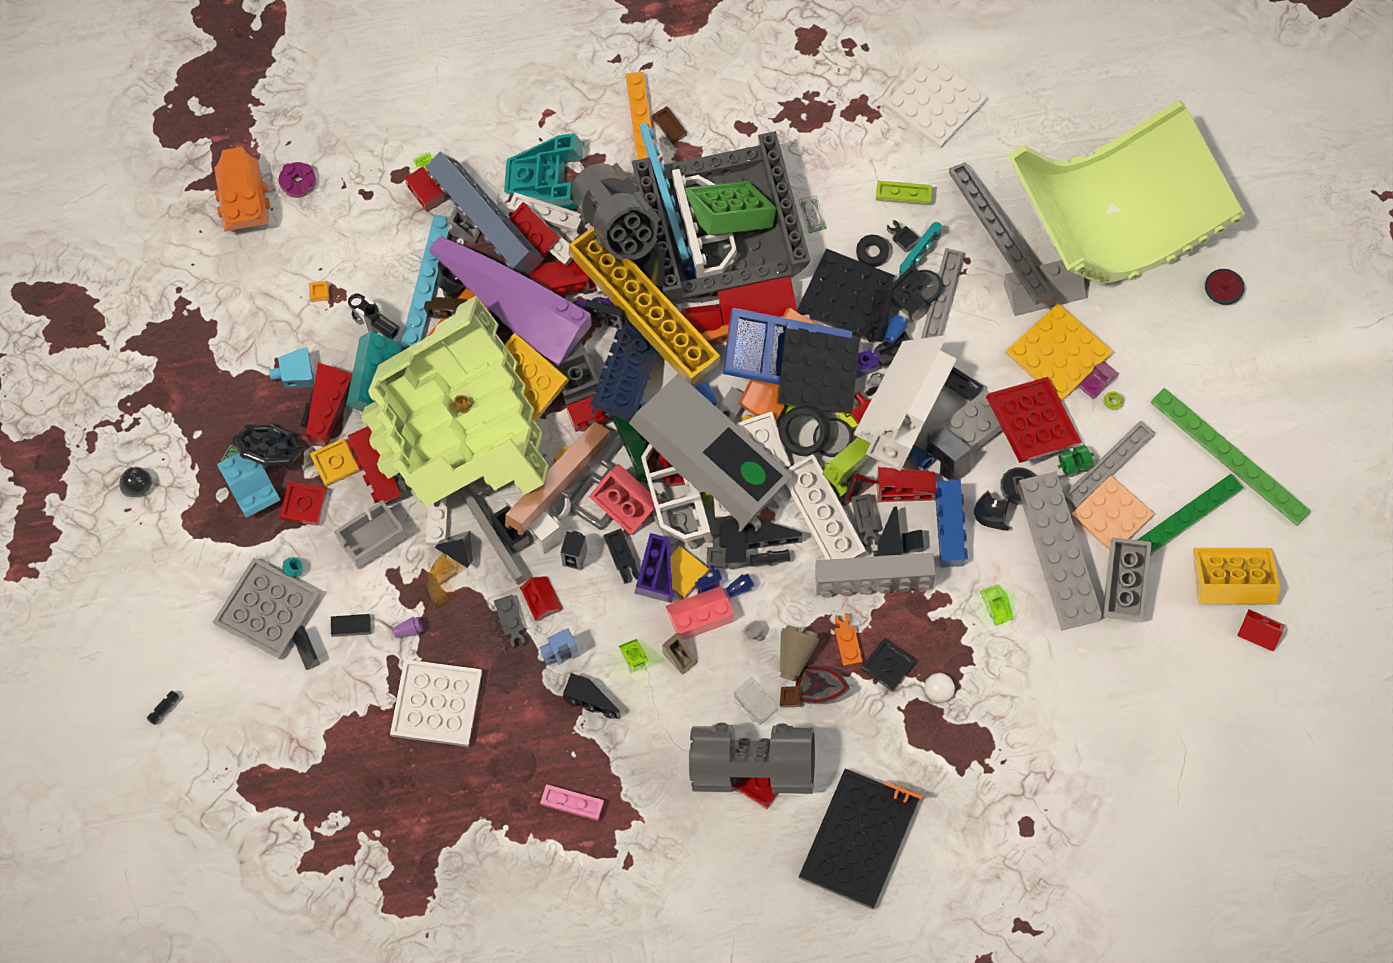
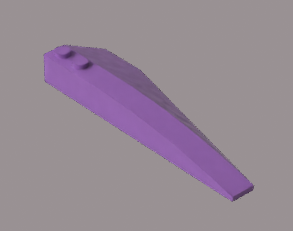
[429,236,592,366]

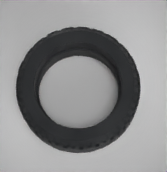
[779,405,830,456]

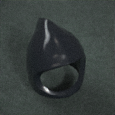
[974,490,1011,531]

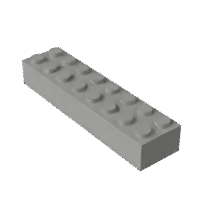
[1017,471,1102,631]

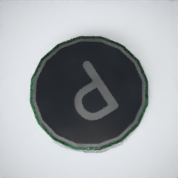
[1000,467,1036,505]

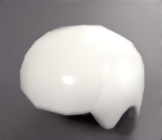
[544,492,571,520]
[923,673,955,703]

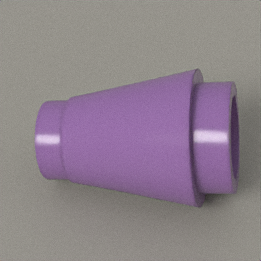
[393,616,423,638]

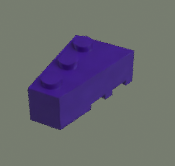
[634,533,674,603]

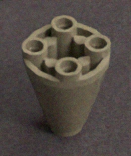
[779,625,820,681]

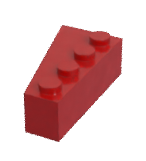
[306,362,352,447]
[346,426,401,504]

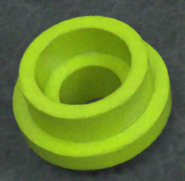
[1103,391,1123,410]

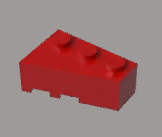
[876,467,936,503]

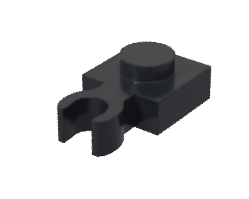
[887,220,919,252]

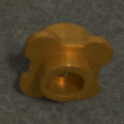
[450,395,472,413]

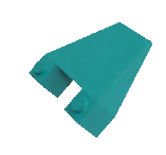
[504,133,583,210]

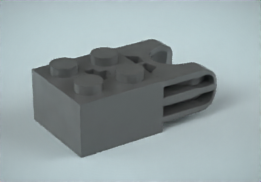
[546,340,599,405]

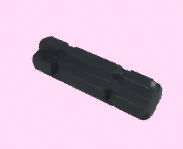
[147,691,180,725]

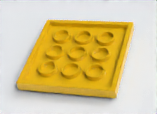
[1006,303,1113,402]
[505,333,570,423]

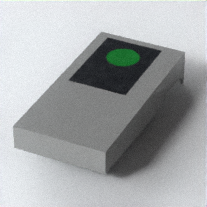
[629,373,793,532]

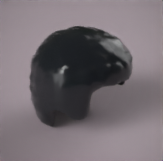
[119,467,152,497]

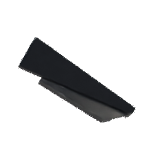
[719,516,747,570]

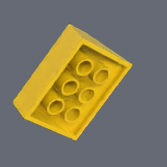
[1193,548,1280,604]

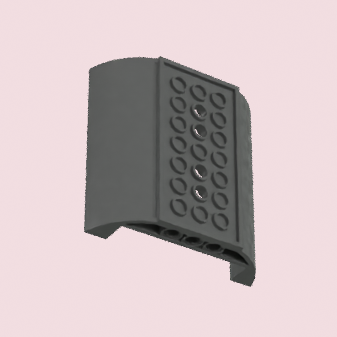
[631,131,811,303]

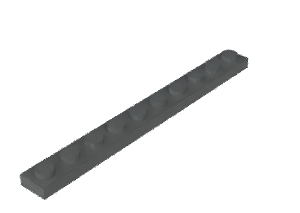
[949,162,1053,305]

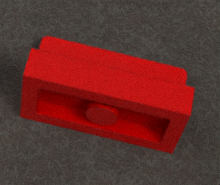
[682,304,722,334]
[520,576,563,621]
[1237,609,1285,651]

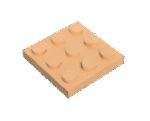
[1071,476,1154,550]

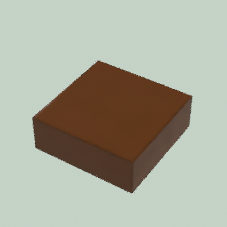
[779,686,802,708]

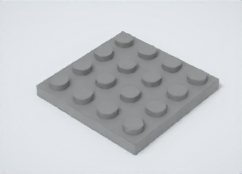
[213,558,321,659]

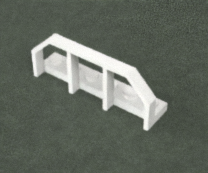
[672,169,737,279]
[641,444,713,543]

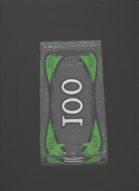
[799,195,827,233]

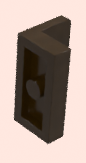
[424,297,467,319]

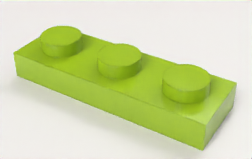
[876,180,932,205]

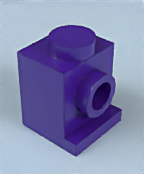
[856,349,880,379]

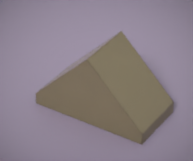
[662,633,697,675]

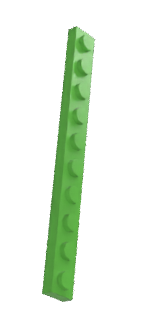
[1151,388,1311,526]

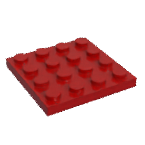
[986,377,1082,463]

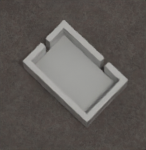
[334,500,406,569]

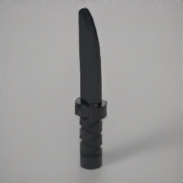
[300,387,314,428]

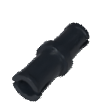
[750,549,790,567]

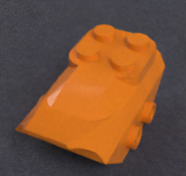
[214,147,271,232]

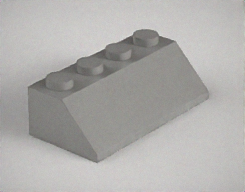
[1004,260,1086,316]

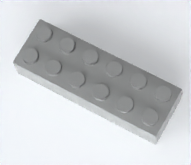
[815,553,935,597]

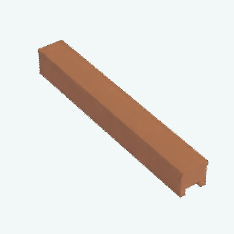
[505,422,610,535]

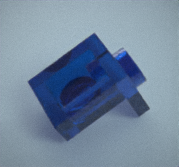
[695,565,722,594]

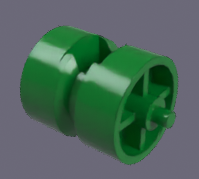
[1057,444,1094,477]

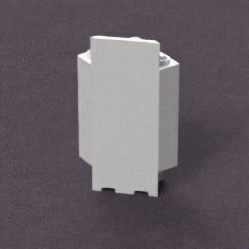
[854,335,957,471]

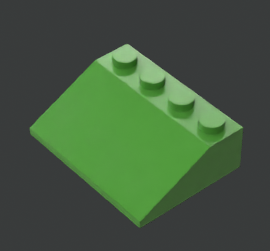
[685,181,776,236]

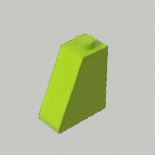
[822,437,871,487]

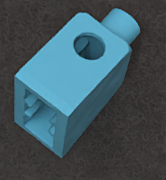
[269,347,314,388]

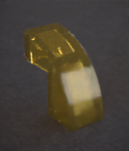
[428,553,457,610]

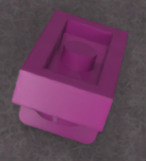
[1079,361,1118,400]

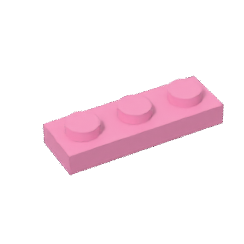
[540,784,604,821]

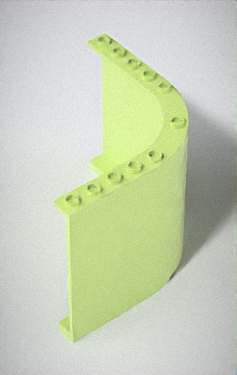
[1007,100,1245,284]

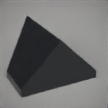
[434,530,473,568]

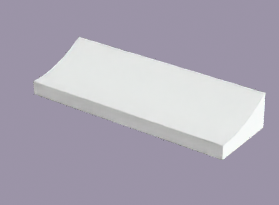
[786,454,870,560]

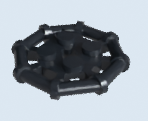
[232,423,305,468]

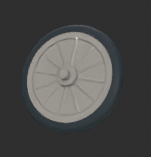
[813,418,853,457]

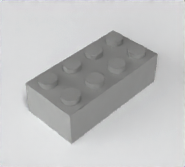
[927,390,1003,454]
[1102,537,1152,622]

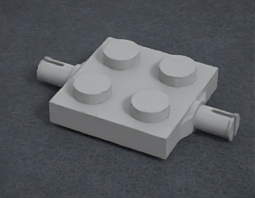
[651,492,701,549]

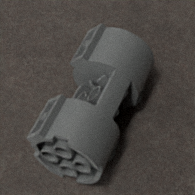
[572,162,661,260]
[689,722,815,794]

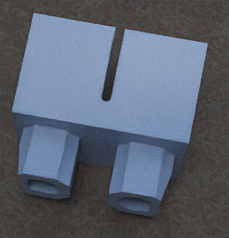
[539,628,580,665]

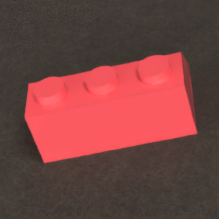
[588,464,661,535]
[665,586,734,640]

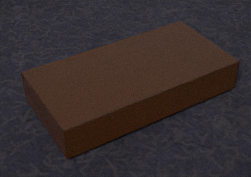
[652,106,687,144]

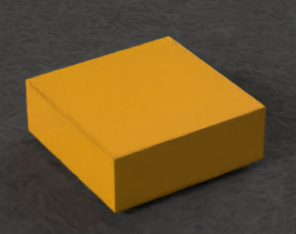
[309,281,330,302]

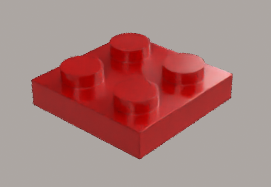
[280,482,327,526]

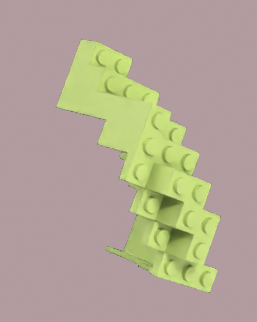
[361,295,549,507]

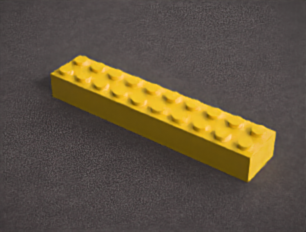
[568,227,720,386]

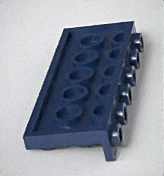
[590,323,658,422]

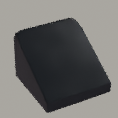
[902,530,924,553]

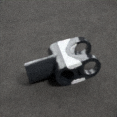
[348,293,400,339]

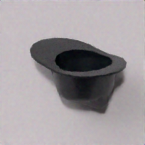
[437,261,466,297]

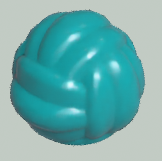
[282,557,303,577]

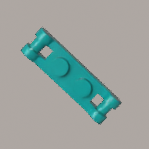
[899,222,942,277]

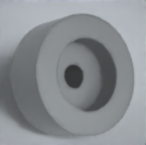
[743,620,764,641]

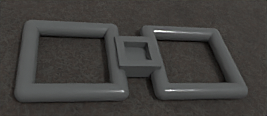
[570,436,659,530]

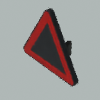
[842,472,876,506]

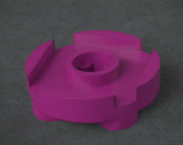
[279,162,316,198]

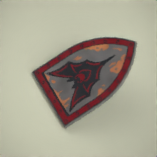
[795,665,851,704]

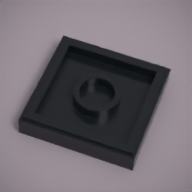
[861,638,916,692]

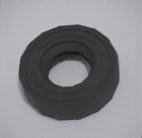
[856,234,889,267]

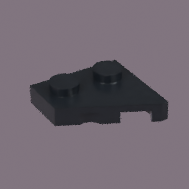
[874,331,910,368]

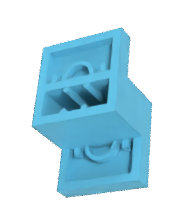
[217,453,280,518]

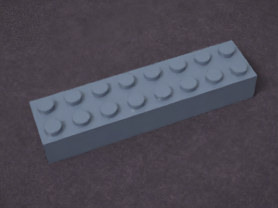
[426,151,544,275]

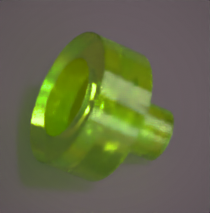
[413,152,433,170]

